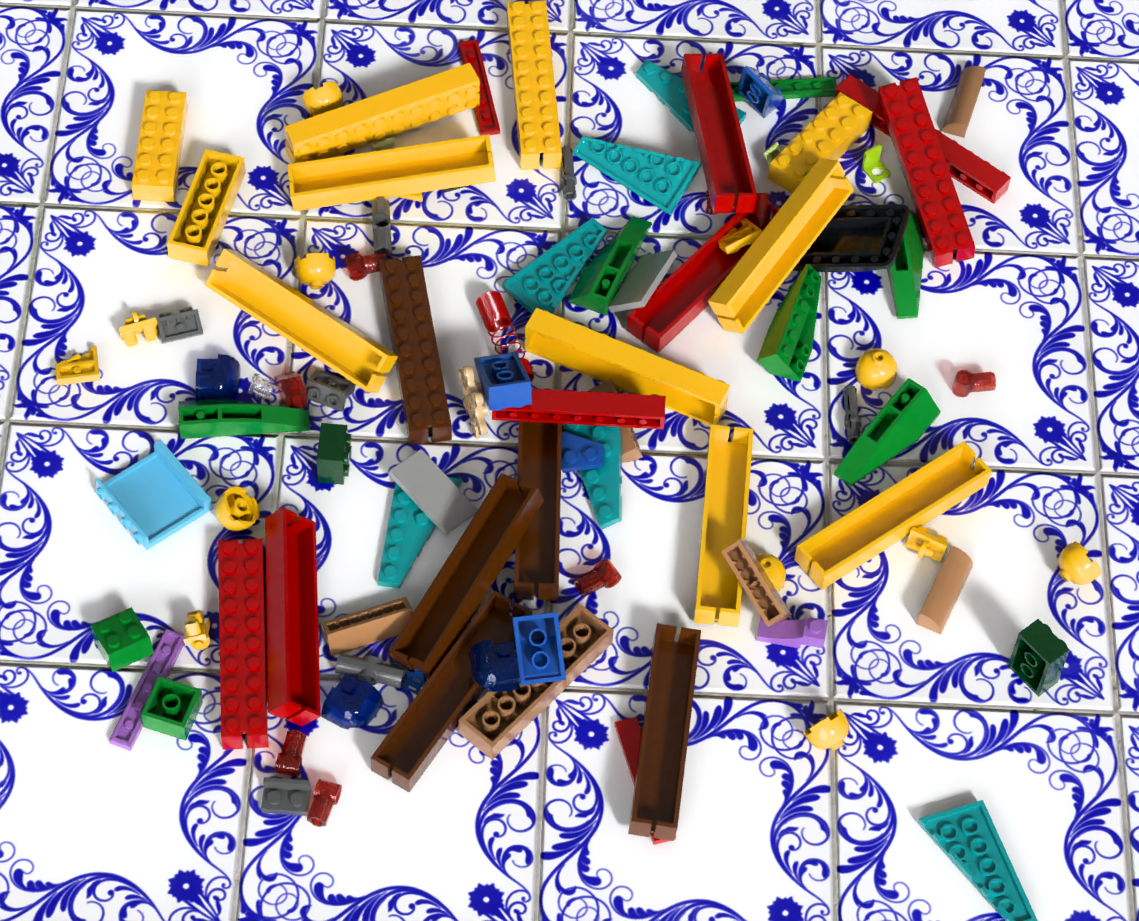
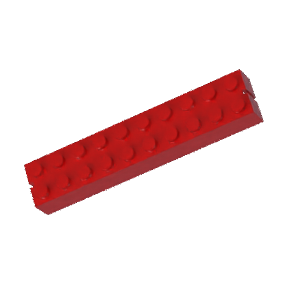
[681,54,757,214]
[878,77,975,268]
[626,193,780,353]
[265,507,321,726]
[218,538,269,750]

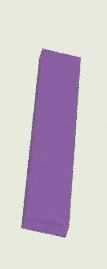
[109,629,185,751]

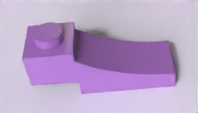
[756,617,828,649]

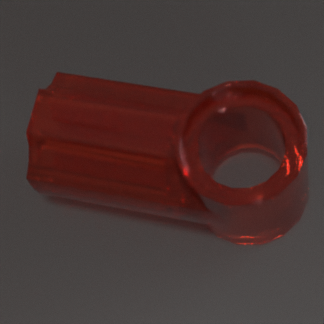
[344,252,387,281]
[952,370,996,397]
[574,559,622,597]
[275,730,307,777]
[307,779,342,827]

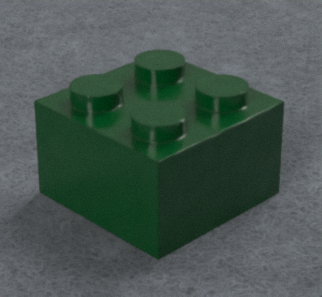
[317,423,352,485]

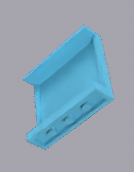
[95,440,212,550]

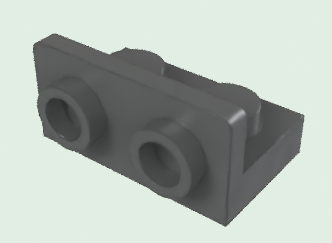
[156,307,203,344]
[304,369,356,412]
[261,776,311,816]

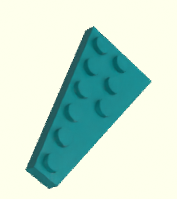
[636,60,746,133]
[572,136,703,215]
[502,217,607,314]
[562,424,622,530]
[378,477,462,588]
[918,800,1038,921]

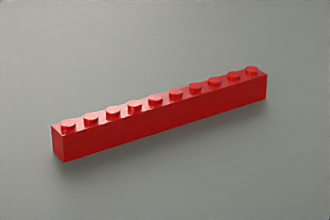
[834,75,1011,204]

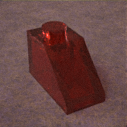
[274,371,307,409]

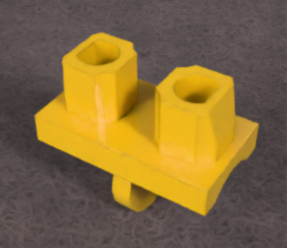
[119,310,158,347]
[905,526,949,563]
[183,610,211,650]

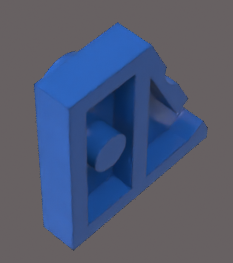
[561,431,605,473]

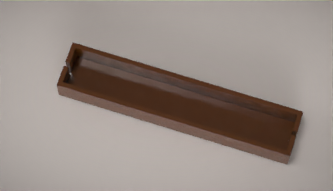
[379,255,452,445]
[513,421,562,601]
[389,473,544,678]
[370,590,532,793]
[628,623,701,841]

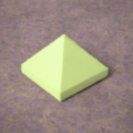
[371,138,395,151]
[763,142,782,165]

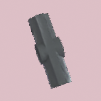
[371,197,392,257]
[335,653,406,688]

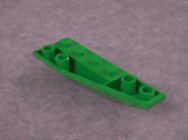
[887,204,924,319]
[568,216,652,316]
[757,264,821,382]
[834,378,941,486]
[178,398,310,439]

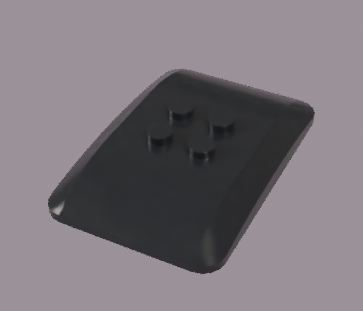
[793,204,910,272]

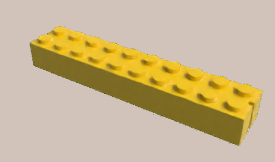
[507,0,562,170]
[284,63,480,164]
[287,134,496,211]
[708,158,854,334]
[205,249,398,393]
[524,308,730,426]
[694,425,754,627]
[794,441,992,590]

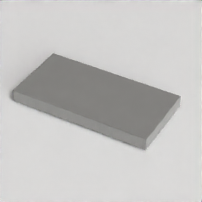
[608,250,677,313]
[388,449,478,536]

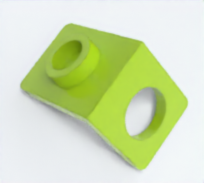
[861,144,891,183]

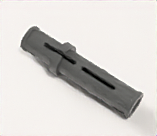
[561,146,577,201]
[843,385,861,444]

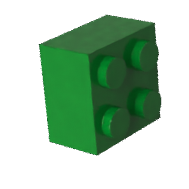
[90,607,154,672]
[141,676,203,741]

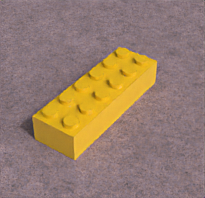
[132,90,188,202]
[768,92,873,194]
[167,149,246,267]

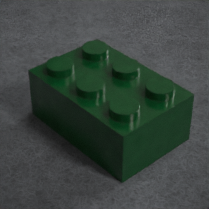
[1008,619,1070,697]

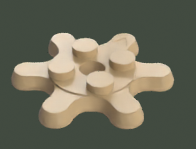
[458,366,488,439]

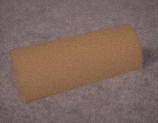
[941,66,986,138]
[589,379,643,462]
[721,539,792,627]
[917,546,973,634]
[321,597,413,656]

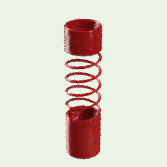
[476,291,535,382]

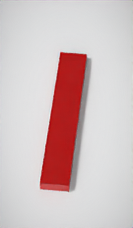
[458,40,500,136]
[614,717,676,845]

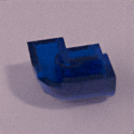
[196,354,241,400]
[468,639,520,692]
[321,674,384,730]

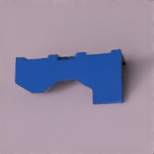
[390,662,425,695]

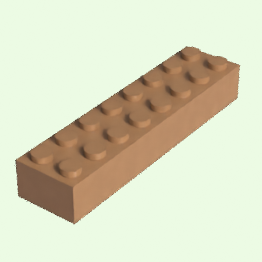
[458,604,614,760]

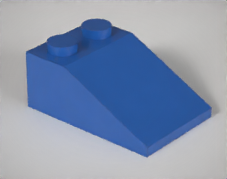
[737,66,783,118]
[474,352,532,411]
[512,612,566,686]

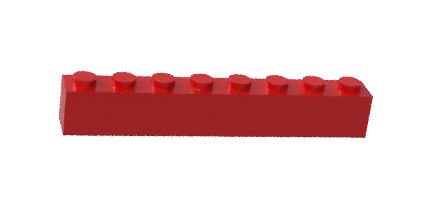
[492,388,666,429]

